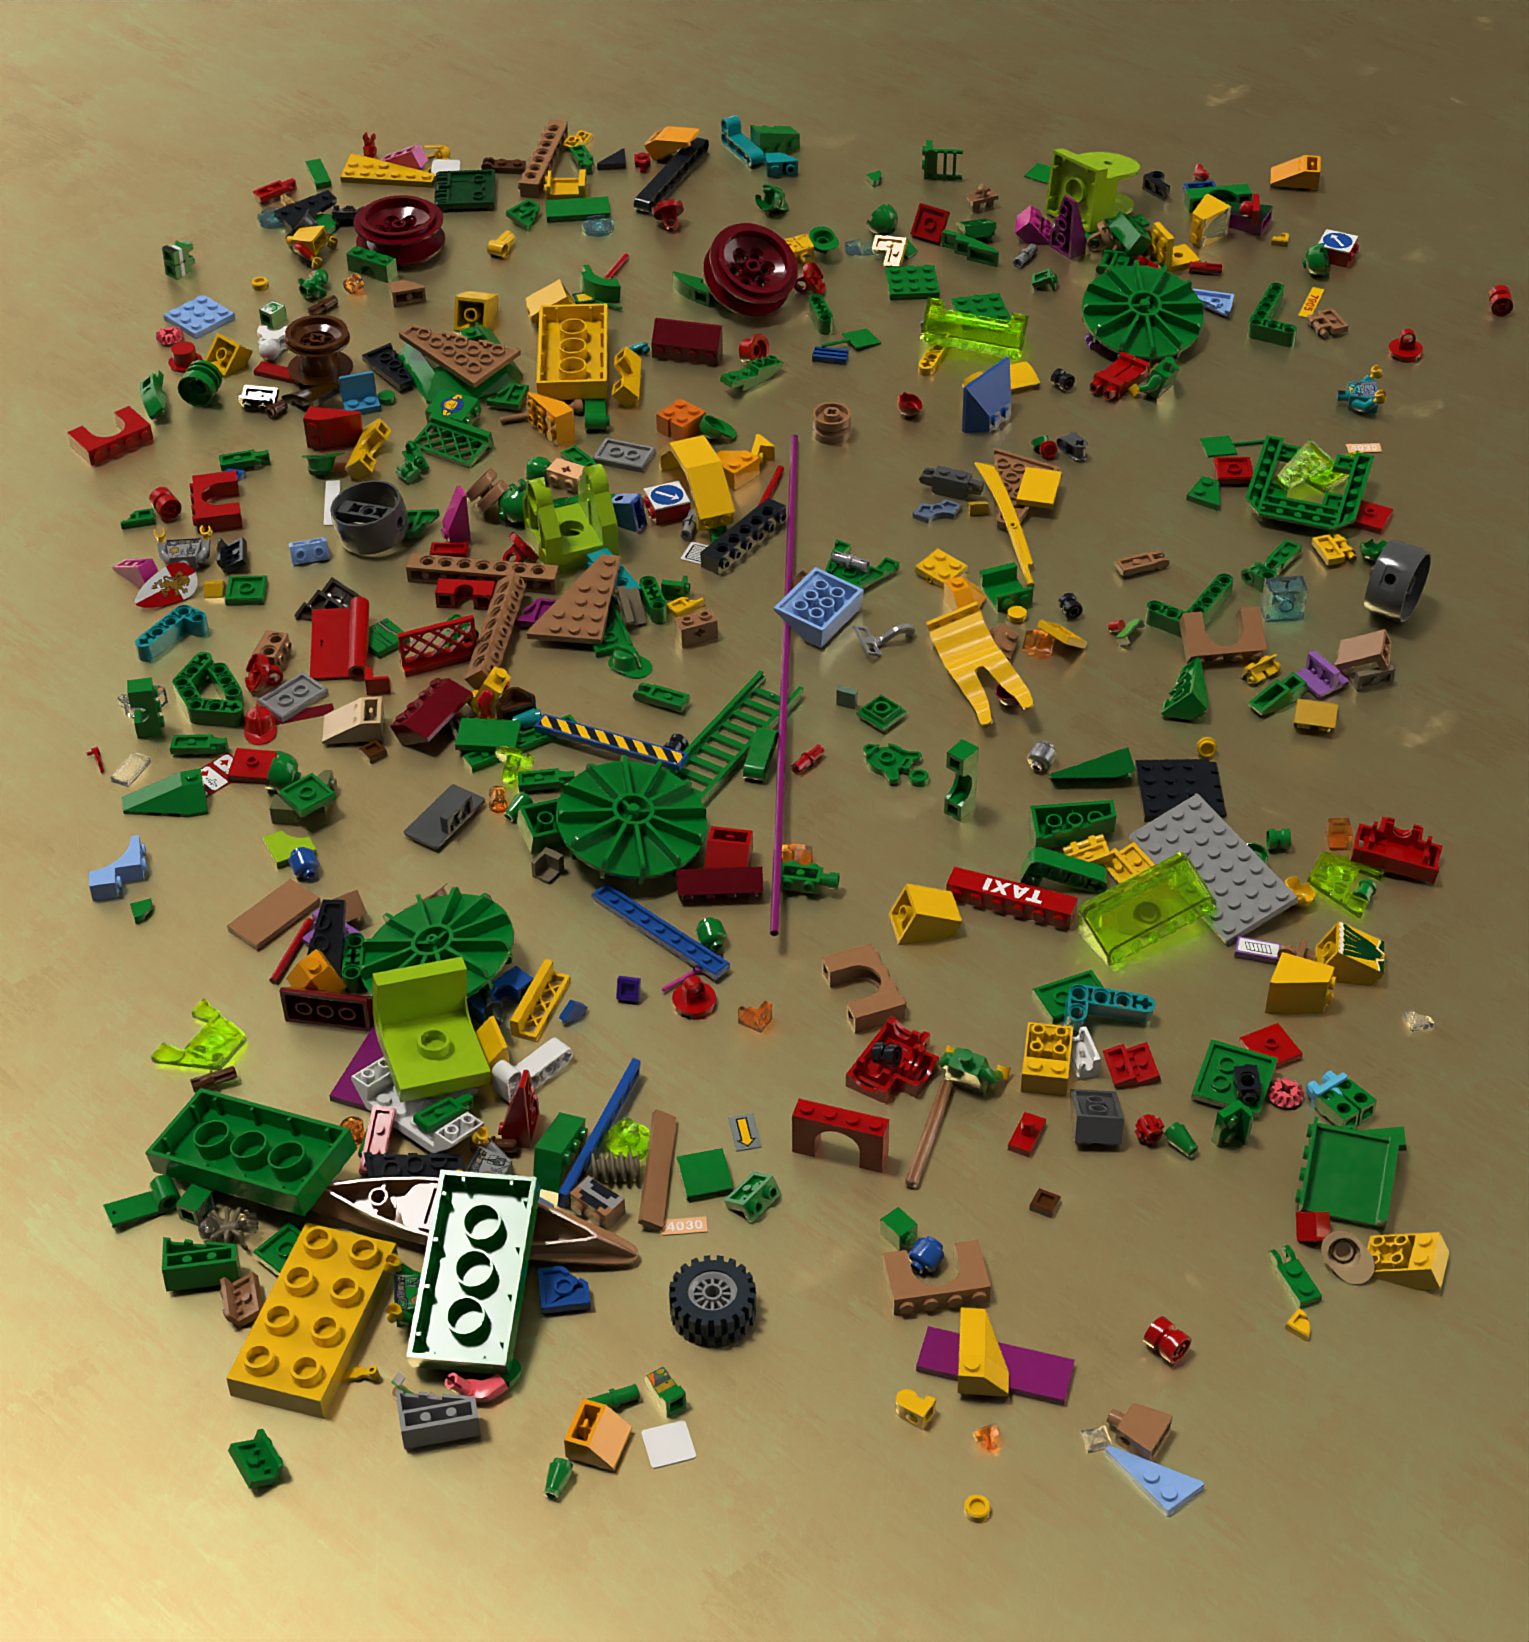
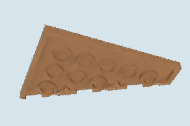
[399,325,521,388]
[994,448,1059,530]
[527,554,621,645]

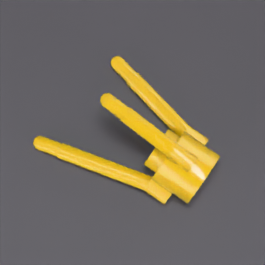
[423,144,450,172]

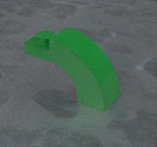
[580,265,621,301]

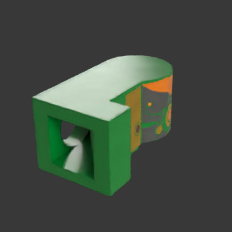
[644,1367,687,1418]

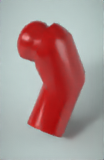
[1194,164,1210,181]

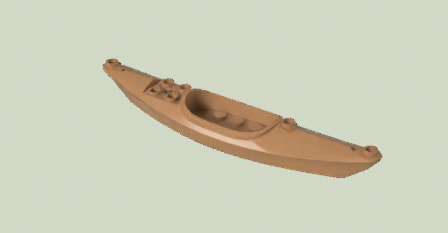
[310,1177,638,1265]

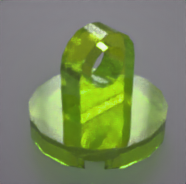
[494,746,535,784]
[605,1117,650,1160]

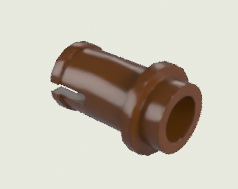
[265,399,288,418]

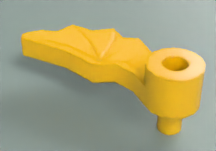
[341,1365,380,1382]

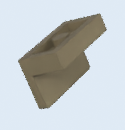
[615,585,647,628]
[1347,664,1396,692]

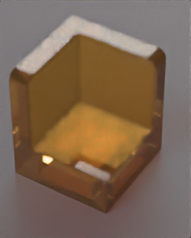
[1022,629,1055,654]
[1325,818,1353,851]
[781,843,813,865]
[738,1001,773,1033]

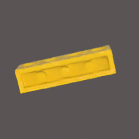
[510,959,571,1042]

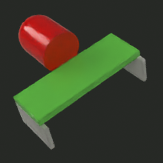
[1108,619,1146,646]

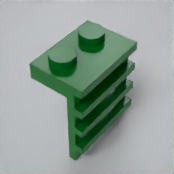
[922,140,963,181]

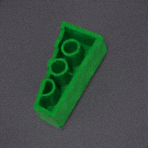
[1029,800,1117,850]

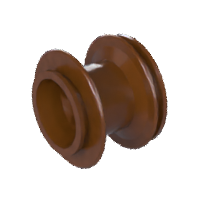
[284,315,353,387]

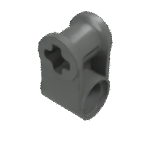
[1056,432,1088,462]

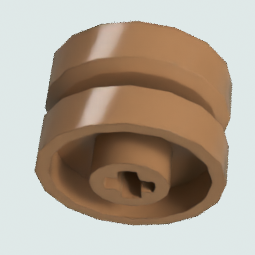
[813,402,851,445]
[465,468,509,514]

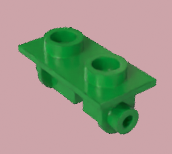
[402,441,430,471]

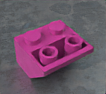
[1015,205,1053,245]

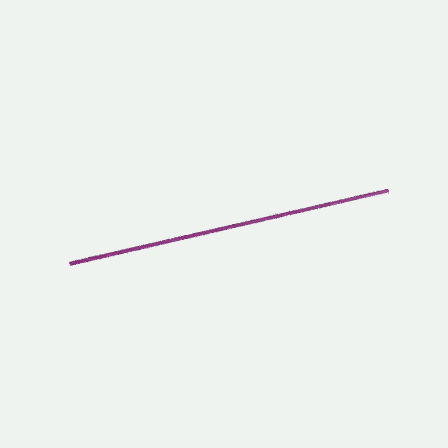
[770,434,798,936]

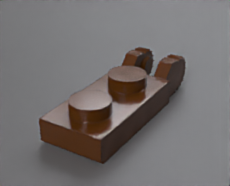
[481,157,526,174]

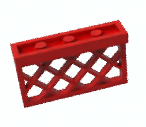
[397,615,477,677]

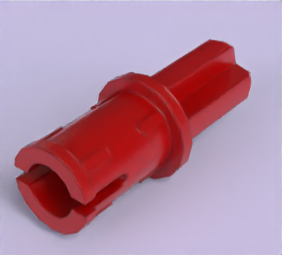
[1189,261,1223,274]
[791,744,825,775]

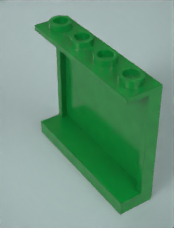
[1295,1116,1401,1230]

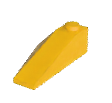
[957,1307,1009,1397]

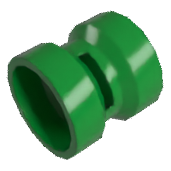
[1266,828,1291,850]

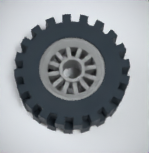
[669,1255,756,1348]

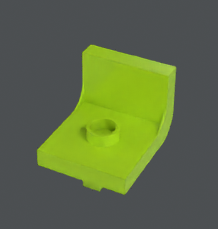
[373,957,491,1103]

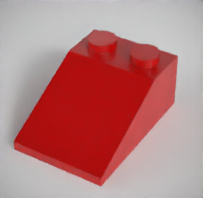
[303,406,363,450]

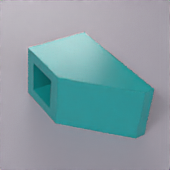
[765,152,798,177]

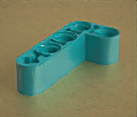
[721,115,765,167]
[135,605,209,662]
[1063,984,1155,1032]

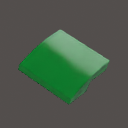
[676,1148,733,1200]

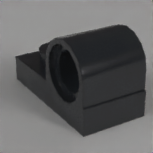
[1142,171,1170,202]

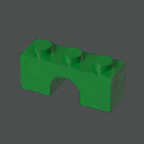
[346,246,398,283]
[127,677,165,739]

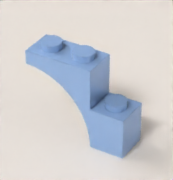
[89,836,147,901]

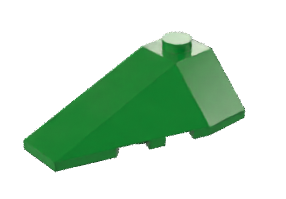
[1048,747,1136,780]
[122,768,208,817]

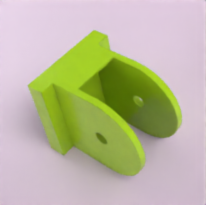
[1045,148,1140,233]

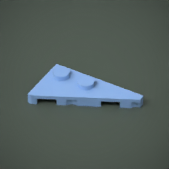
[1193,289,1235,317]
[1104,1445,1205,1516]

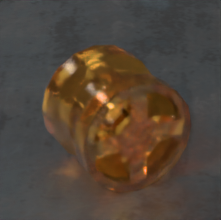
[343,273,364,294]
[340,1116,365,1146]

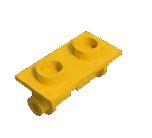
[1240,653,1281,685]

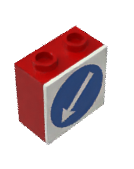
[1318,229,1359,268]
[642,481,691,526]

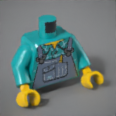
[1337,365,1386,414]

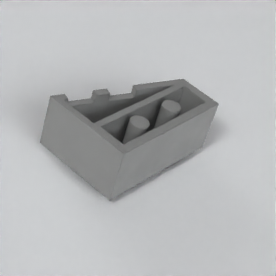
[395,1389,481,1449]

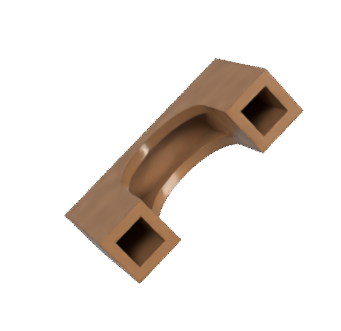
[1179,606,1267,664]
[822,944,907,1033]
[882,1240,991,1315]

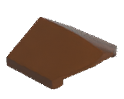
[496,687,536,720]

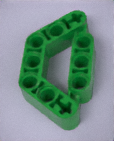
[172,652,245,728]

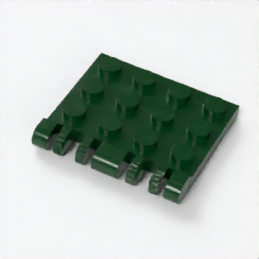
[434,169,495,212]

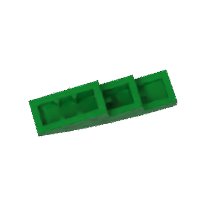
[941,229,999,267]

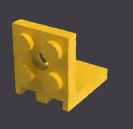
[1150,222,1201,273]

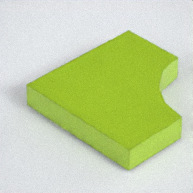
[263,830,317,868]

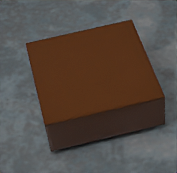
[359,740,388,764]
[1029,1188,1061,1218]

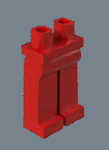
[1090,351,1150,400]

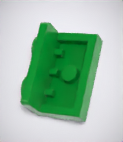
[228,1429,283,1489]

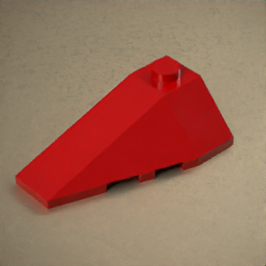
[498,1069,540,1149]

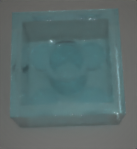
[1260,576,1308,623]

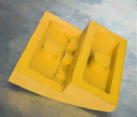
[1010,361,1040,393]
[1101,842,1159,887]

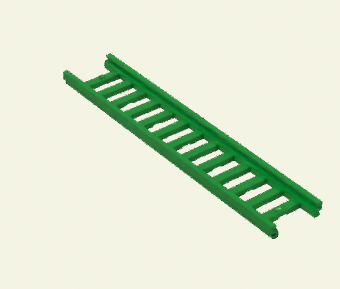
[666,670,803,804]

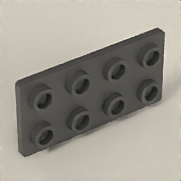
[403,784,485,850]

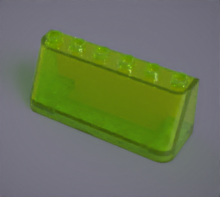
[920,297,1029,360]
[1078,852,1216,967]

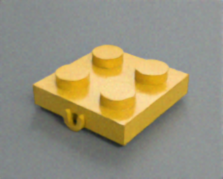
[914,548,967,589]

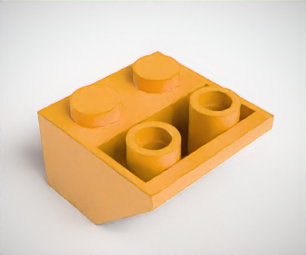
[564,1398,632,1471]

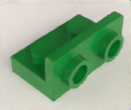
[1211,1100,1254,1147]
[724,1171,781,1223]

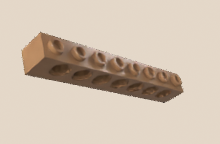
[518,120,568,198]
[406,553,560,594]
[464,572,526,690]

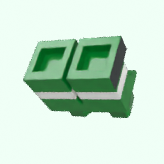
[162,240,195,280]

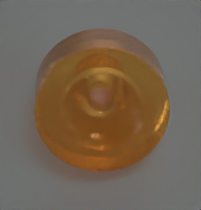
[973,1423,1000,1449]

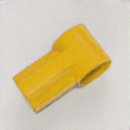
[487,230,516,258]

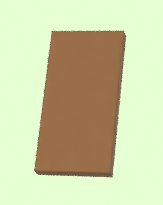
[227,879,321,950]

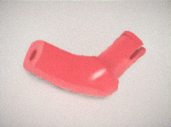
[445,1373,508,1403]

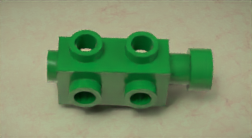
[780,860,840,894]

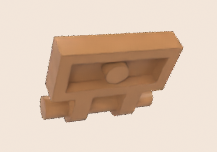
[1306,308,1349,338]

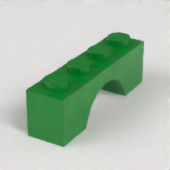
[1184,184,1252,213]
[944,739,979,822]

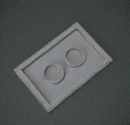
[593,438,655,473]
[257,672,329,723]

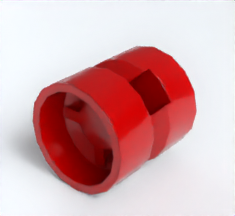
[1488,285,1513,316]
[149,487,182,520]
[1143,1316,1192,1364]

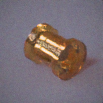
[489,785,508,813]

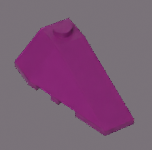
[1049,195,1086,260]

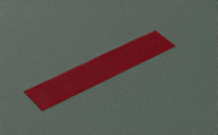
[276,703,334,725]

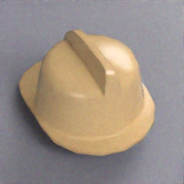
[1321,1230,1375,1285]

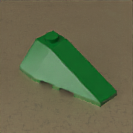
[1161,657,1209,720]

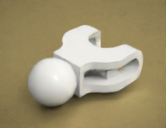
[257,325,288,361]

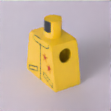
[784,233,814,265]

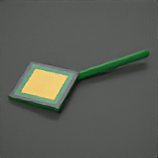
[572,292,622,310]

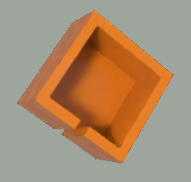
[656,399,706,441]

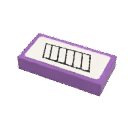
[1234,936,1282,964]

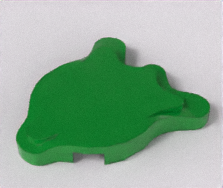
[863,743,922,784]

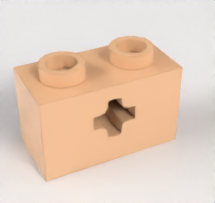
[546,458,585,494]

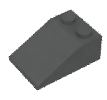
[1070,1089,1124,1146]

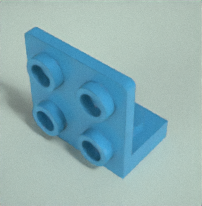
[339,371,381,415]

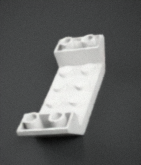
[351,1057,484,1153]

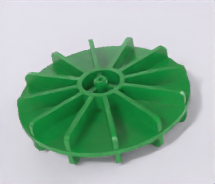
[1081,260,1204,364]
[556,755,707,885]
[360,887,514,997]

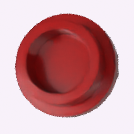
[1040,440,1058,459]

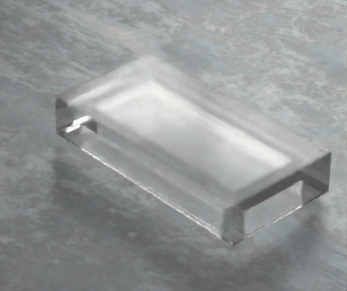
[110,752,151,788]

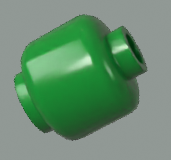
[695,917,727,951]

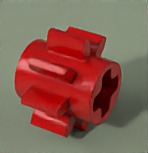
[1135,1114,1165,1143]

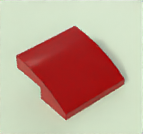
[1103,1042,1161,1088]

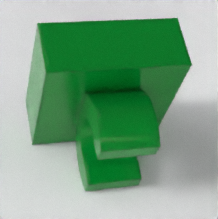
[396,459,421,484]

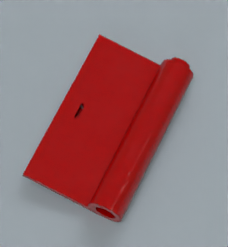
[310,596,370,681]

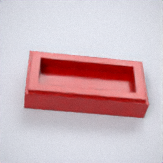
[429,542,469,558]

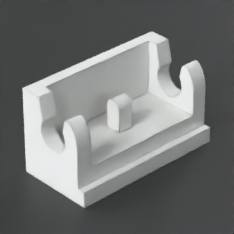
[1070,1026,1101,1080]

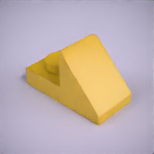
[751,434,775,464]

